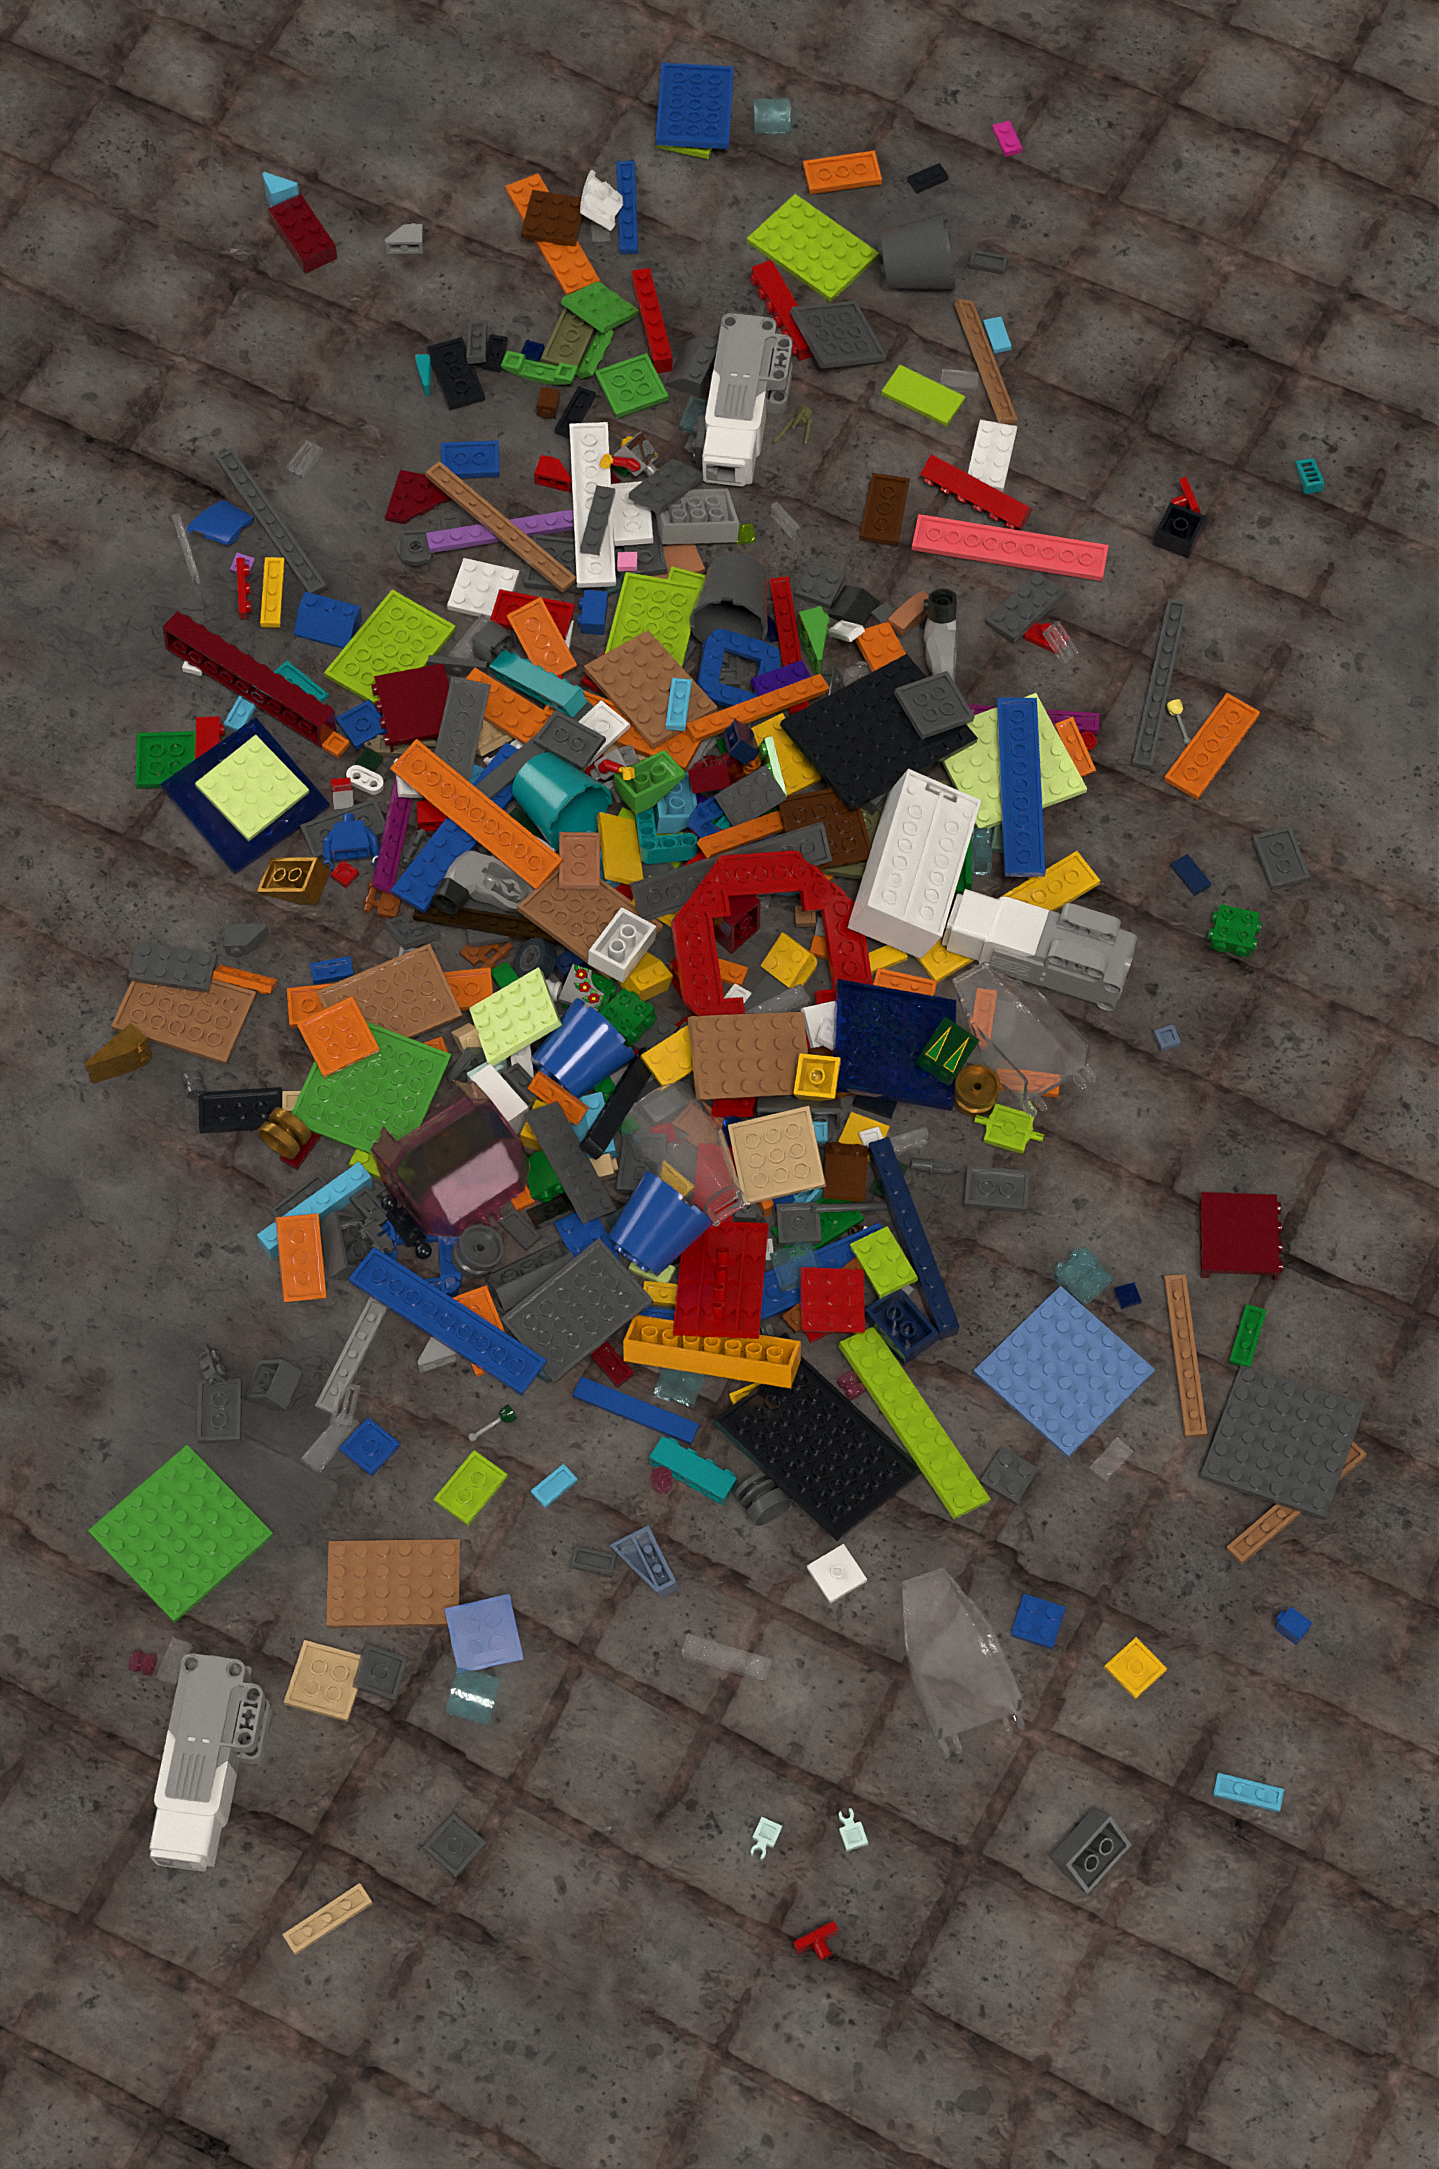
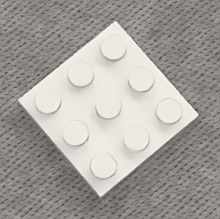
[447,558,520,619]

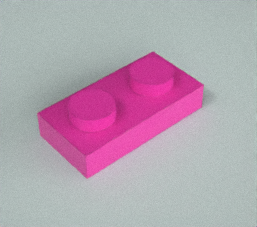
[992,120,1022,157]

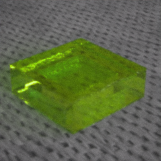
[736,523,756,545]

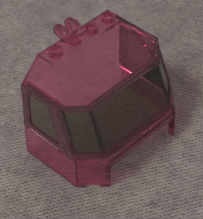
[371,1080,530,1237]

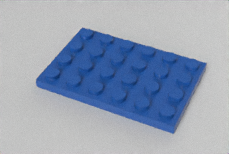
[656,63,734,149]

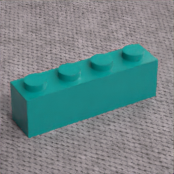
[649,1436,737,1506]

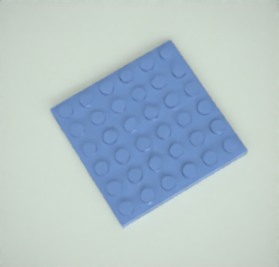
[973,1286,1155,1458]

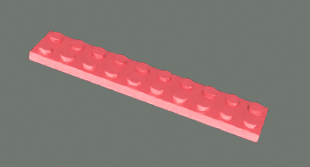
[912,514,1109,581]

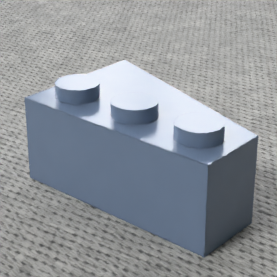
[609,1525,681,1598]

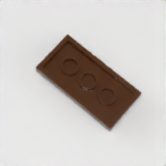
[860,473,910,546]

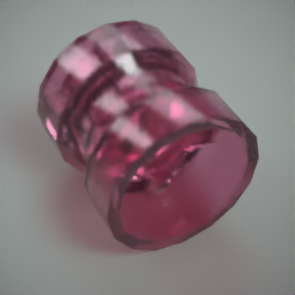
[837,1371,866,1401]
[651,1466,673,1494]
[129,1649,157,1676]

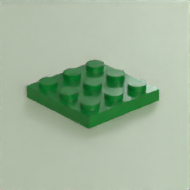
[135,731,197,788]

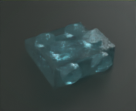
[1054,1246,1114,1307]

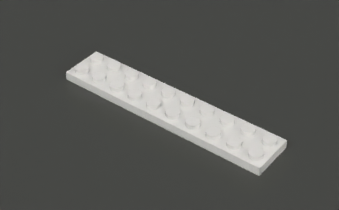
[570,422,616,588]

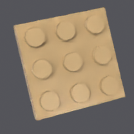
[284,1640,361,1722]

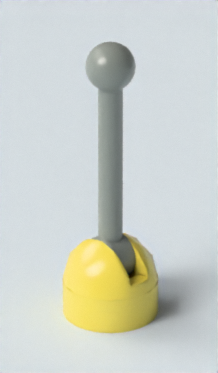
[1166,699,1191,745]

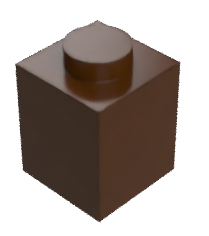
[536,387,560,419]

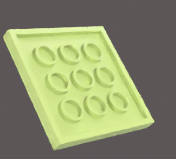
[195,735,309,842]
[469,967,562,1066]

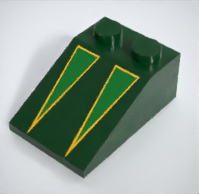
[916,1017,980,1086]

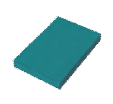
[274,660,329,703]

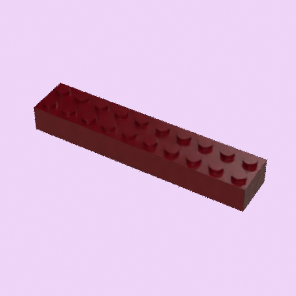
[162,611,336,748]

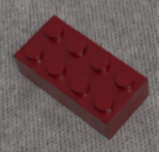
[268,193,338,274]

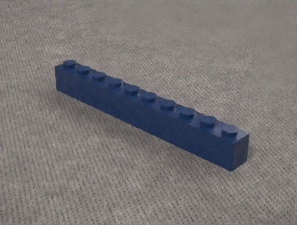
[868,1137,960,1341]

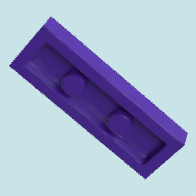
[750,660,811,696]

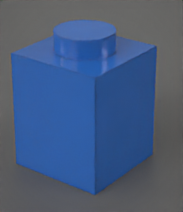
[1275,1607,1312,1645]

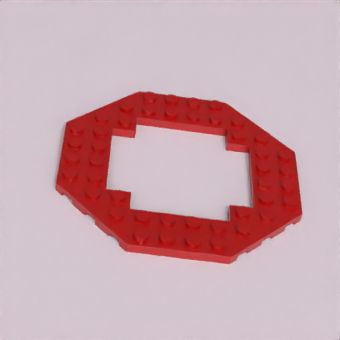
[671,850,873,1049]

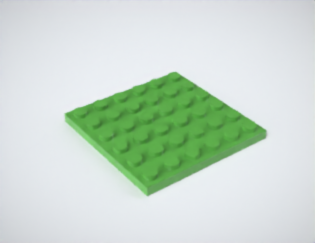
[292,1022,452,1166]
[88,1445,274,1624]

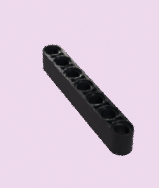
[579,1047,652,1160]

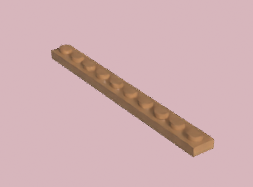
[426,461,576,593]

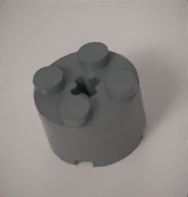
[472,620,517,665]

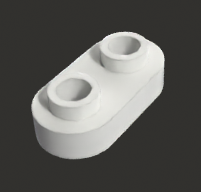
[346,765,384,795]

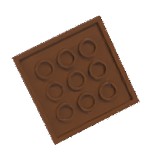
[777,788,872,871]

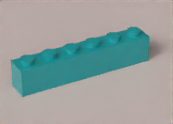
[489,650,588,718]

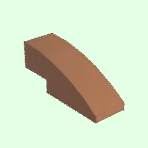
[888,591,929,637]

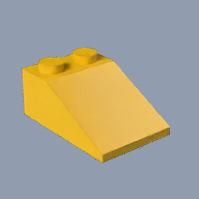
[616,952,673,1001]

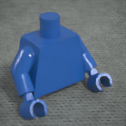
[323,813,380,871]

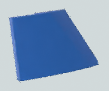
[186,500,254,545]

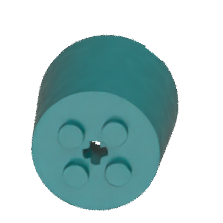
[512,752,612,851]

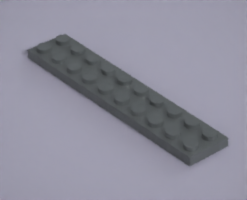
[630,822,832,921]

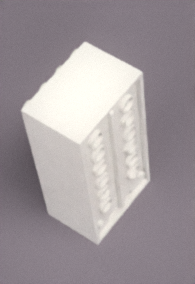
[847,769,981,959]

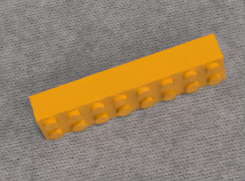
[623,1315,801,1388]

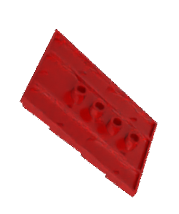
[673,1221,769,1339]

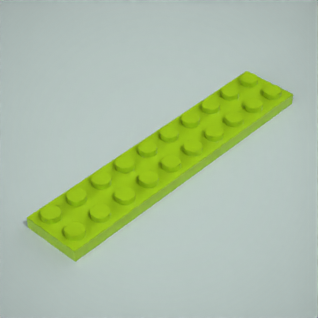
[838,1327,990,1519]

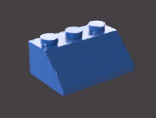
[294,592,362,649]

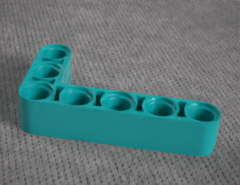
[634,807,699,864]

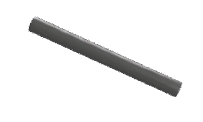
[812,1202,888,1213]

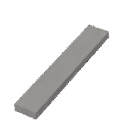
[315,1297,389,1416]

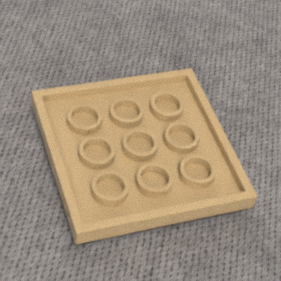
[728,1106,826,1206]

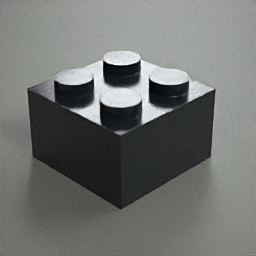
[1153,502,1206,558]

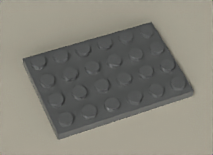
[501,1238,654,1384]

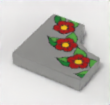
[558,964,604,1011]

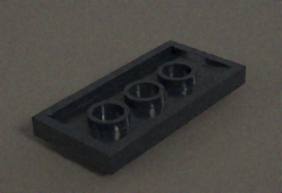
[426,337,485,410]
[199,1087,283,1134]

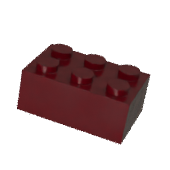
[688,752,745,794]
[714,895,761,955]

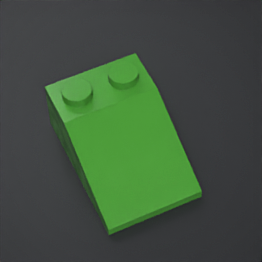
[798,606,830,675]
[614,750,686,815]

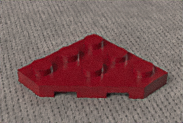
[385,470,452,524]

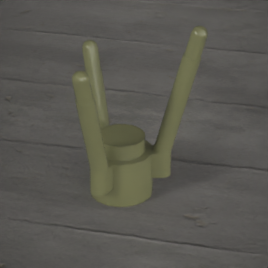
[774,406,813,445]

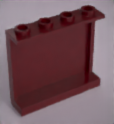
[371,663,450,753]
[1199,1192,1283,1280]

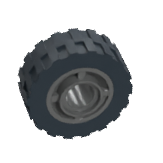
[514,937,557,979]

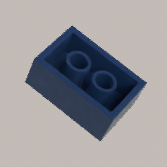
[865,1289,939,1366]

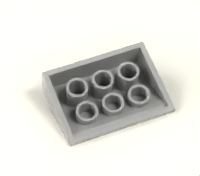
[655,489,739,545]

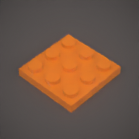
[296,996,380,1078]

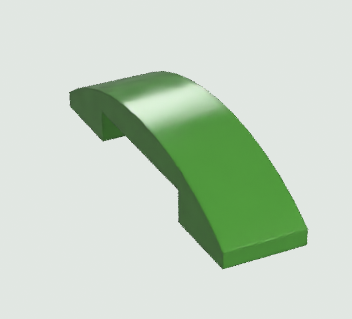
[501,351,578,385]

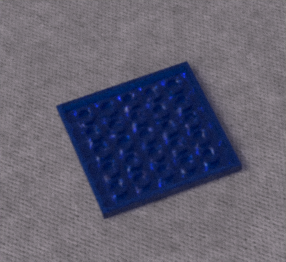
[160,717,330,875]
[833,979,956,1111]

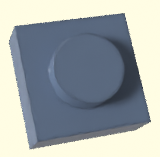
[1153,1025,1181,1051]

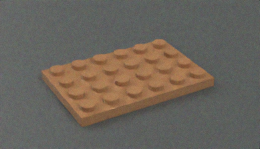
[584,630,718,748]
[517,868,663,980]
[317,943,463,1039]
[111,979,257,1065]
[688,1012,808,1100]
[326,1539,460,1628]

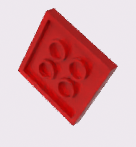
[800,1267,865,1334]

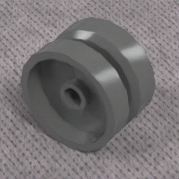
[451,1224,504,1279]

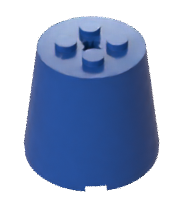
[531,998,635,1099]
[608,1170,713,1277]

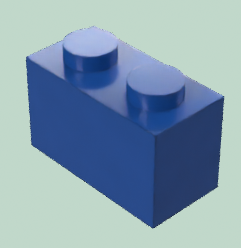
[577,590,608,635]

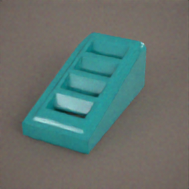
[415,354,432,397]
[1295,458,1325,494]

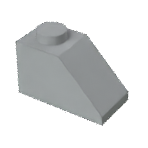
[385,224,424,254]
[417,1337,461,1373]

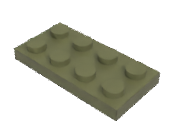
[541,306,596,368]

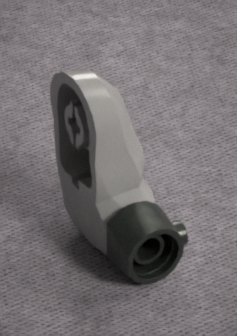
[924,588,958,683]
[432,851,534,915]

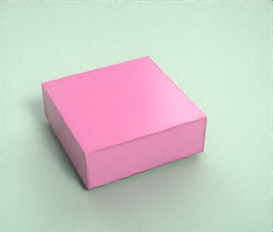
[617,552,638,571]

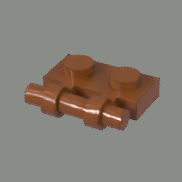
[363,875,402,919]
[460,942,513,969]

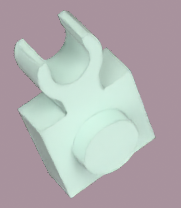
[839,1808,868,1852]
[751,1817,782,1861]

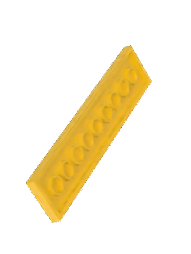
[914,851,1101,983]

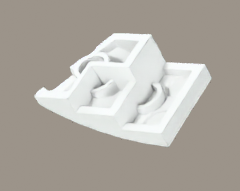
[580,170,623,231]

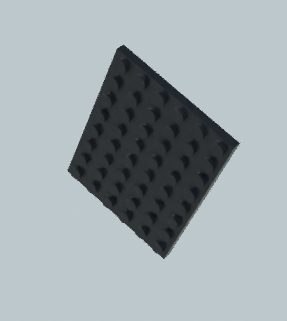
[780,654,978,812]
[713,1356,922,1542]

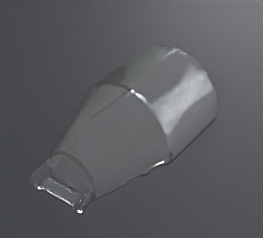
[622,1081,751,1227]

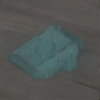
[770,1241,822,1292]

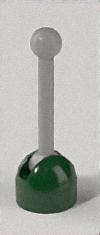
[468,1404,517,1441]

